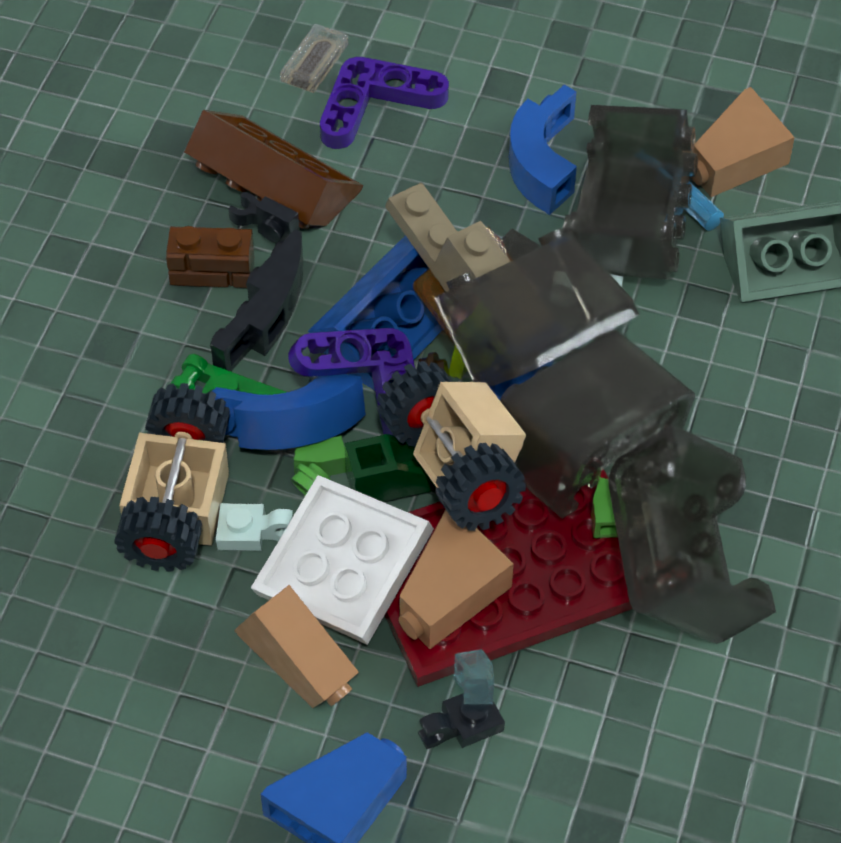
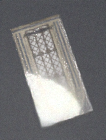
[280,24,349,93]

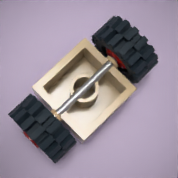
[377,361,526,531]
[114,383,230,572]

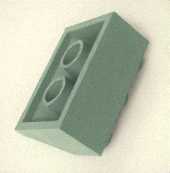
[720,201,841,302]

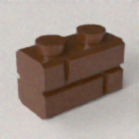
[166,226,255,288]

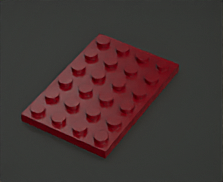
[385,449,669,687]

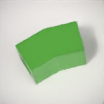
[294,436,346,476]
[591,477,627,538]

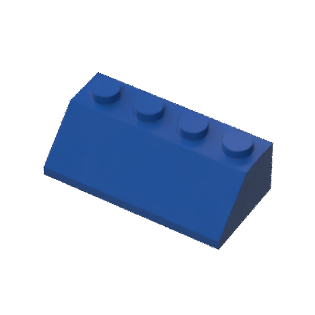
[308,235,478,391]

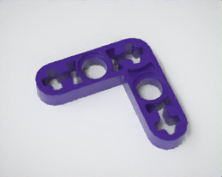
[320,57,449,149]
[288,328,415,435]

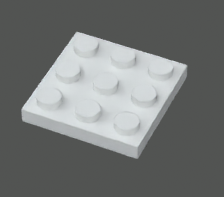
[251,475,434,645]

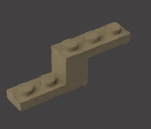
[385,182,553,346]

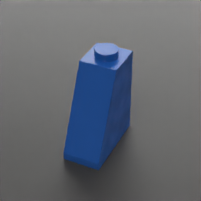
[260,732,407,843]

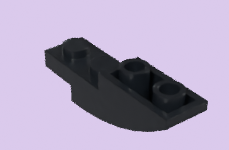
[210,229,303,372]

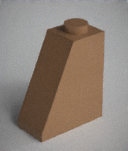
[689,87,795,197]
[399,510,513,649]
[234,585,359,708]

